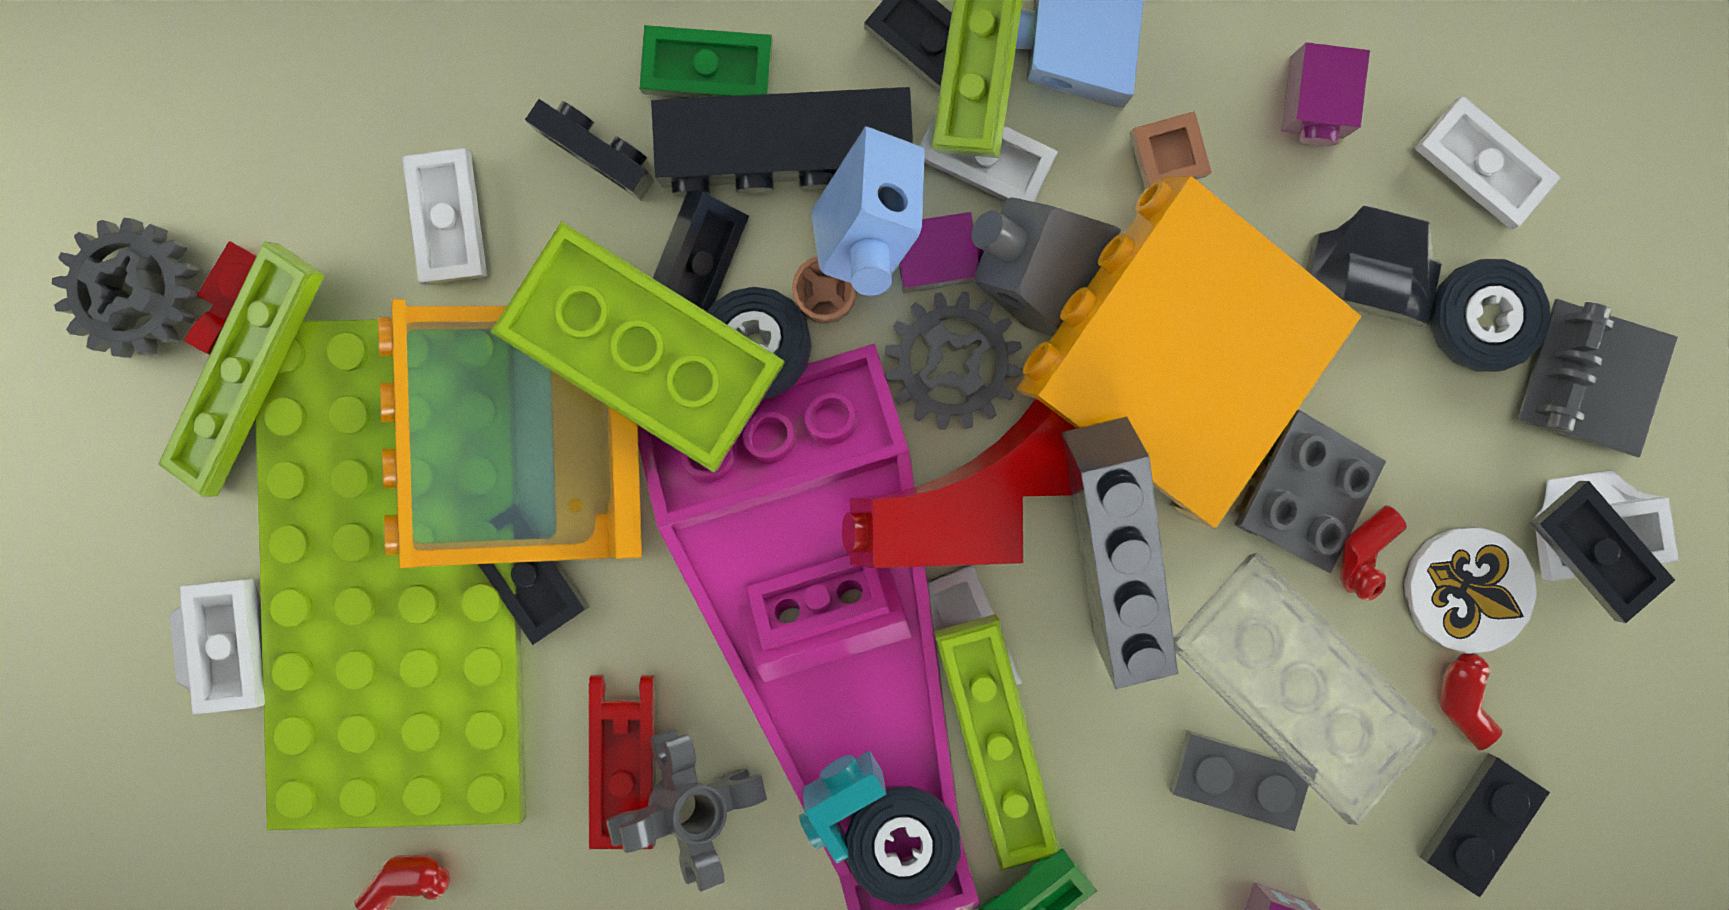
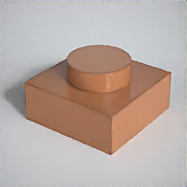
[1130,111,1212,190]

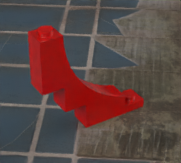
[842,399,1077,568]

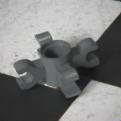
[606,729,767,892]

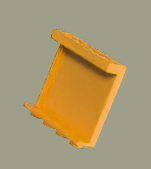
[1016,176,1362,529]

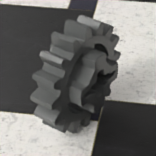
[52,217,202,358]
[884,292,1023,430]

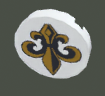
[1404,526,1537,654]

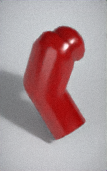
[1339,505,1407,601]
[1439,653,1503,751]
[354,855,450,910]

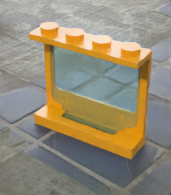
[378,299,642,568]

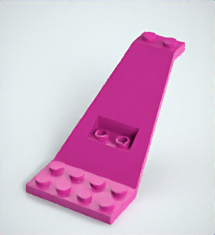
[638,343,981,910]

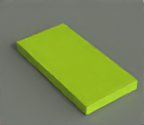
[491,221,785,473]

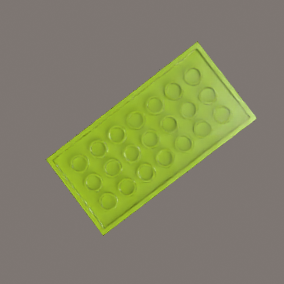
[256,319,526,830]

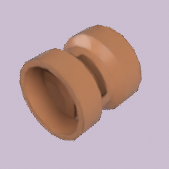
[792,257,857,324]

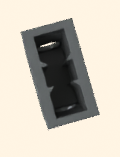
[971,197,1121,336]

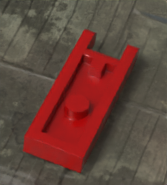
[589,675,656,849]

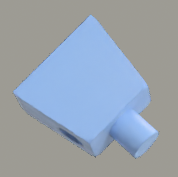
[1016,0,1144,107]
[811,126,925,296]

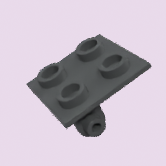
[1517,299,1678,457]
[1234,409,1386,574]

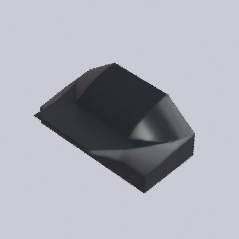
[1306,206,1442,327]

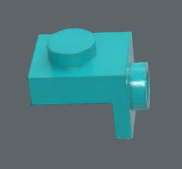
[799,750,886,863]

